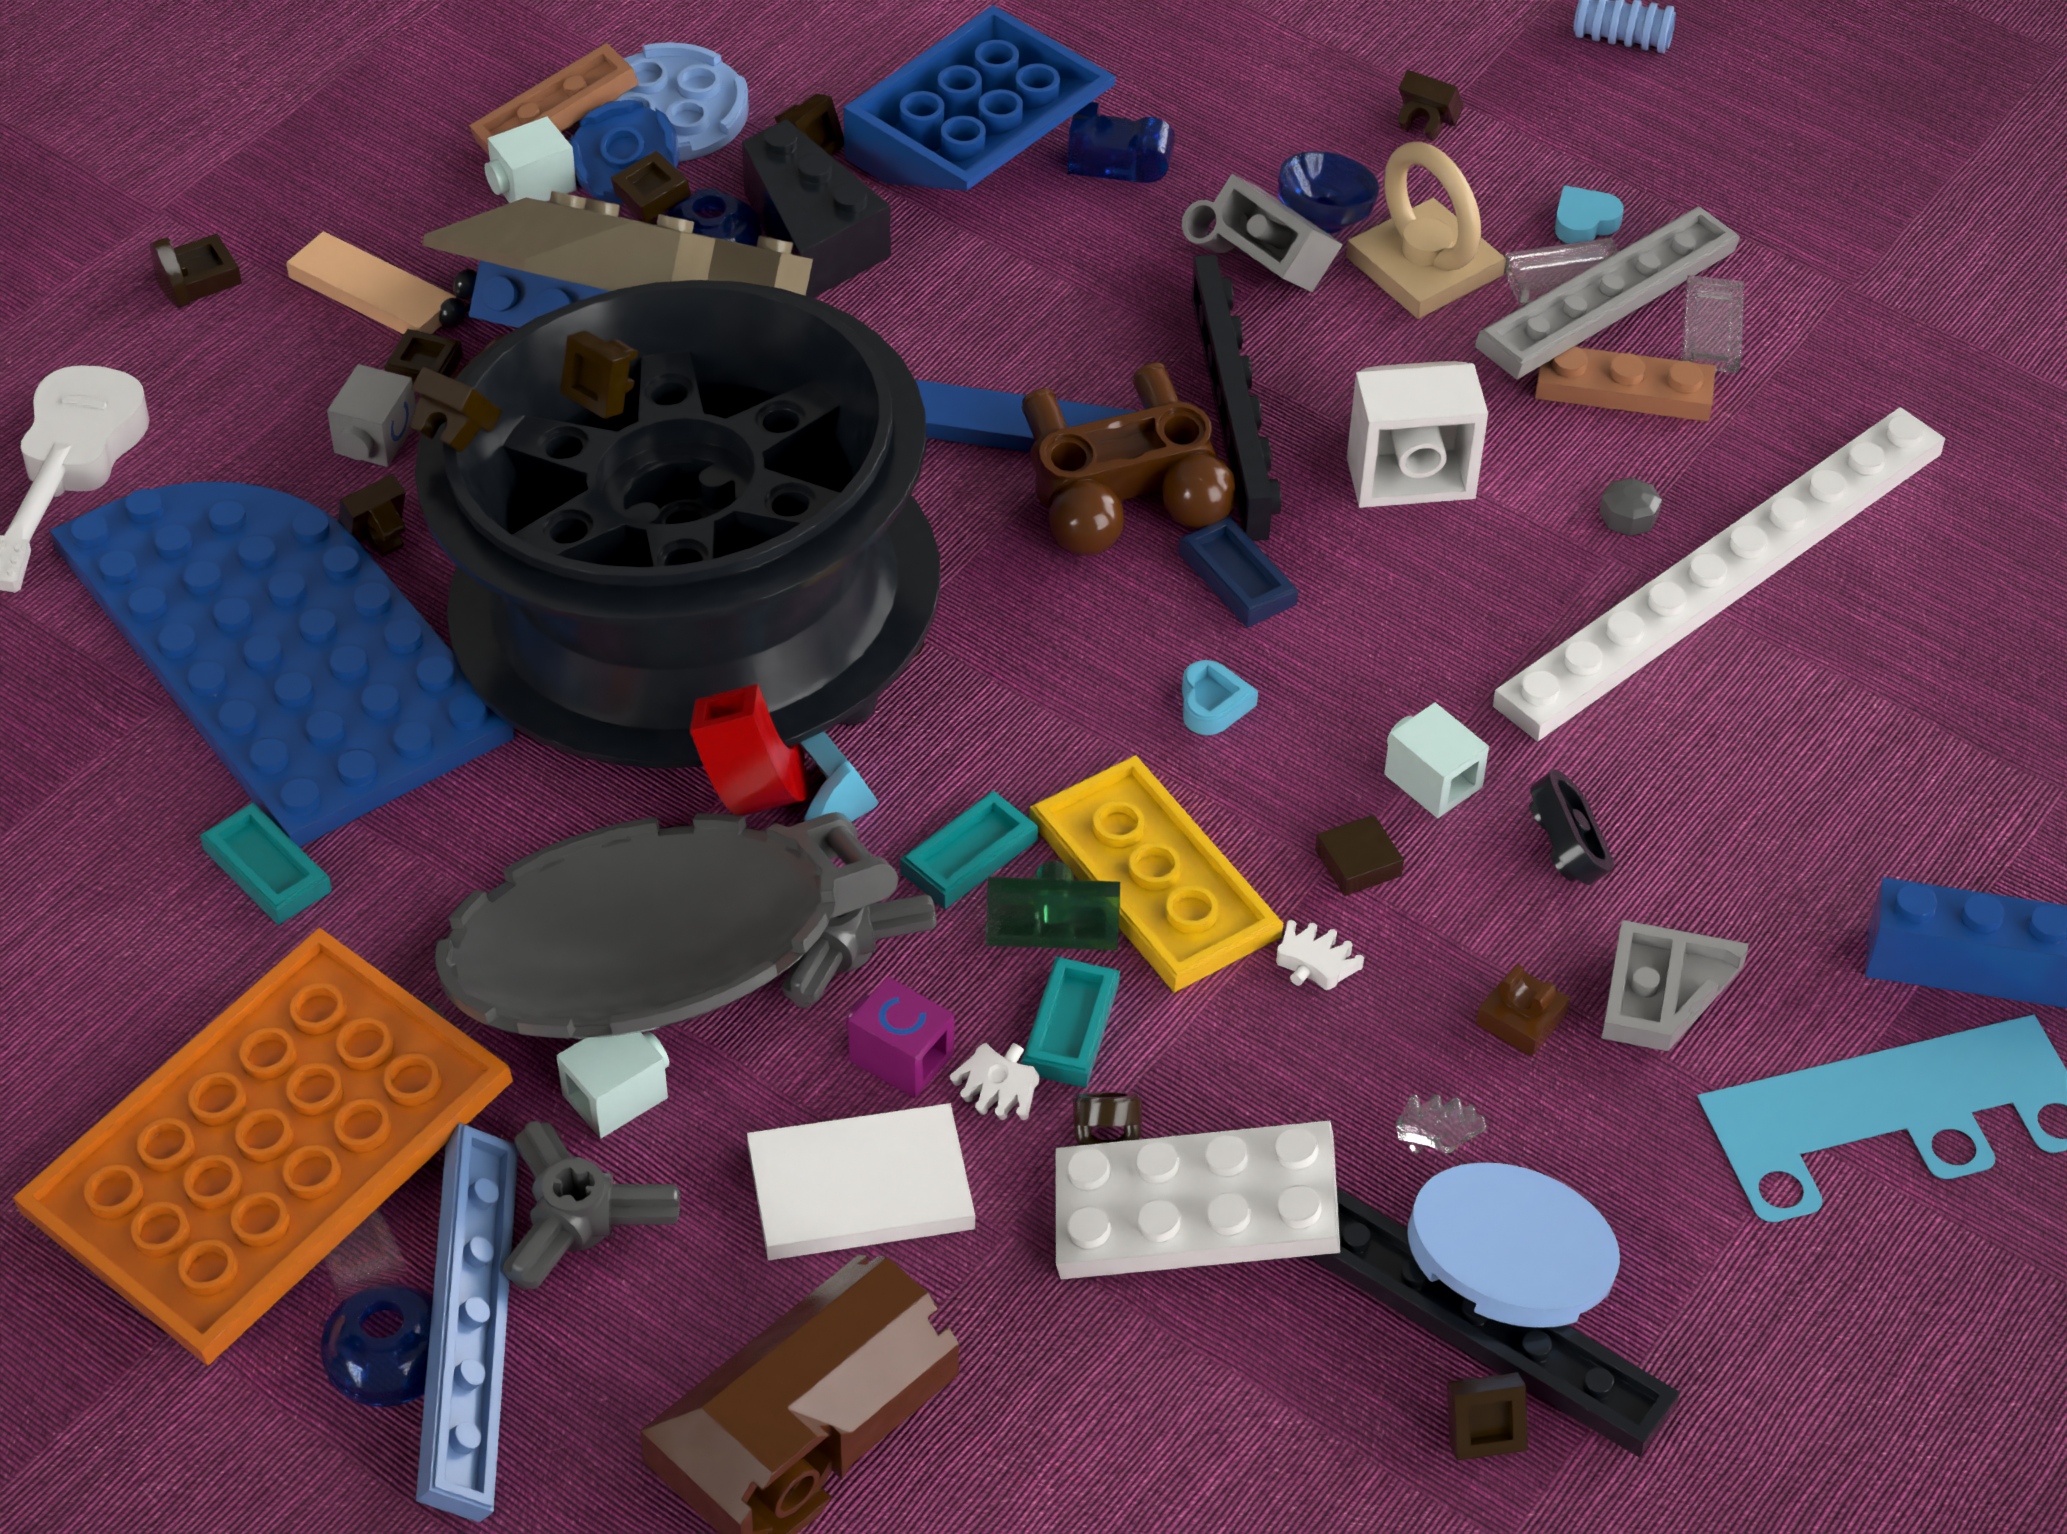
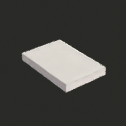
[747,1103,975,1260]

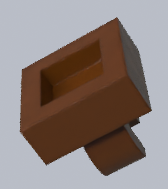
[1476,964,1571,1056]

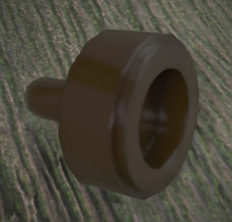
[1073,1092,1142,1146]

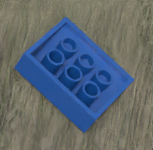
[843,5,1115,191]

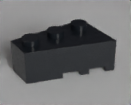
[742,119,891,298]

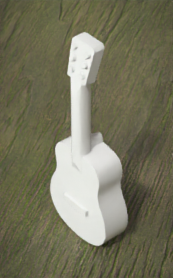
[0,365,150,593]

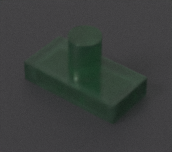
[986,861,1120,950]

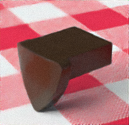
[150,234,242,308]

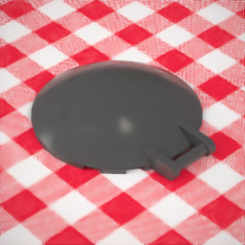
[435,812,898,1038]

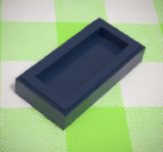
[1178,516,1298,628]

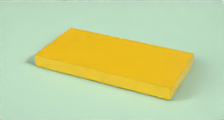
[1029,755,1283,993]

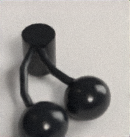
[439,269,477,328]

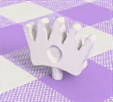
[1276,920,1364,990]
[950,1043,1040,1120]

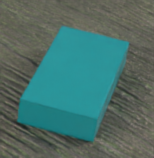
[900,791,1038,909]
[200,802,332,925]
[1022,957,1120,1088]

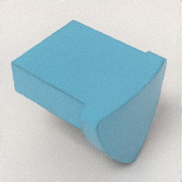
[800,731,879,822]

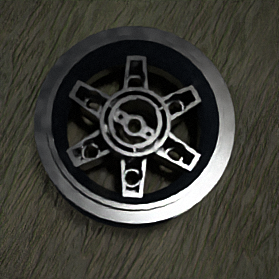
[415,280,941,769]

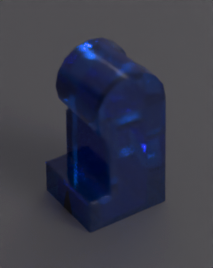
[1068,102,1176,183]

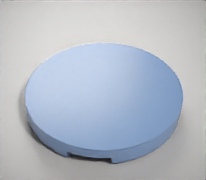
[613,42,749,162]
[1407,1163,1620,1327]

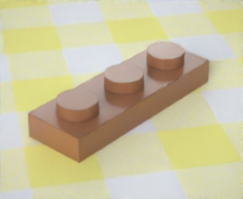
[469,43,639,155]
[1535,346,1716,422]

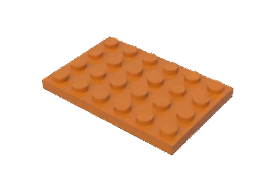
[13,927,513,1366]

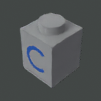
[327,364,416,467]

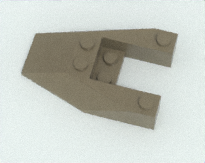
[422,191,813,296]

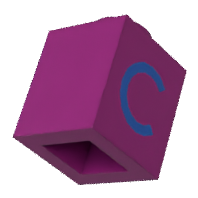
[846,976,954,1098]

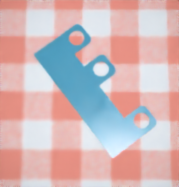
[1697,1014,2067,1222]

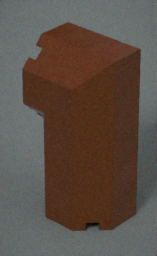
[640,1255,959,1534]

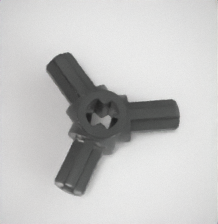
[782,895,937,1008]
[503,1120,680,1291]

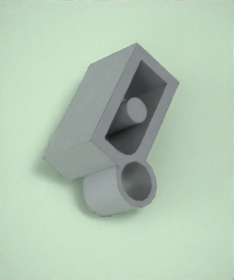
[1182,174,1343,292]

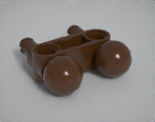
[1021,362,1237,556]

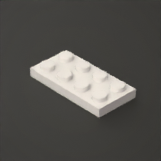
[1056,1121,1340,1280]

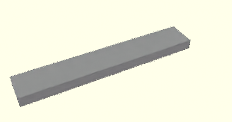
[1475,206,1740,379]

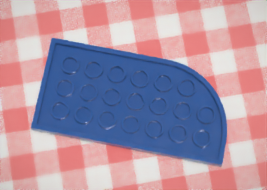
[49,482,514,848]

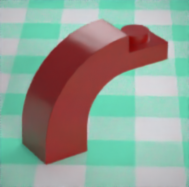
[690,684,812,816]

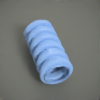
[1573,0,1676,53]

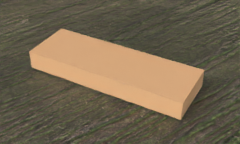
[286,231,456,334]

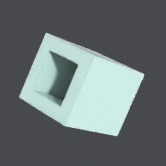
[485,116,577,203]
[1384,702,1489,819]
[557,1032,669,1139]

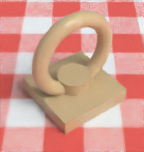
[1346,142,1506,319]

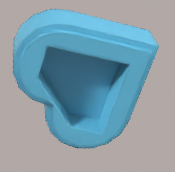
[1555,185,1624,246]
[1182,660,1258,736]

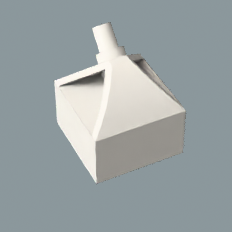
[1347,361,1488,508]

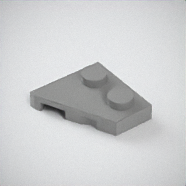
[1601,920,1748,1051]

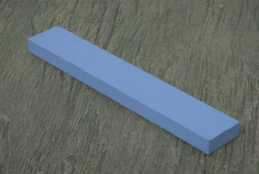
[416,1123,518,1523]

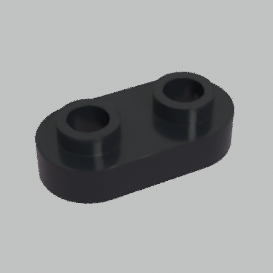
[1529,769,1614,885]

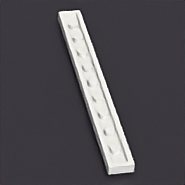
[1493,407,1945,742]

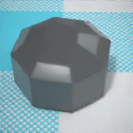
[1599,477,1662,536]

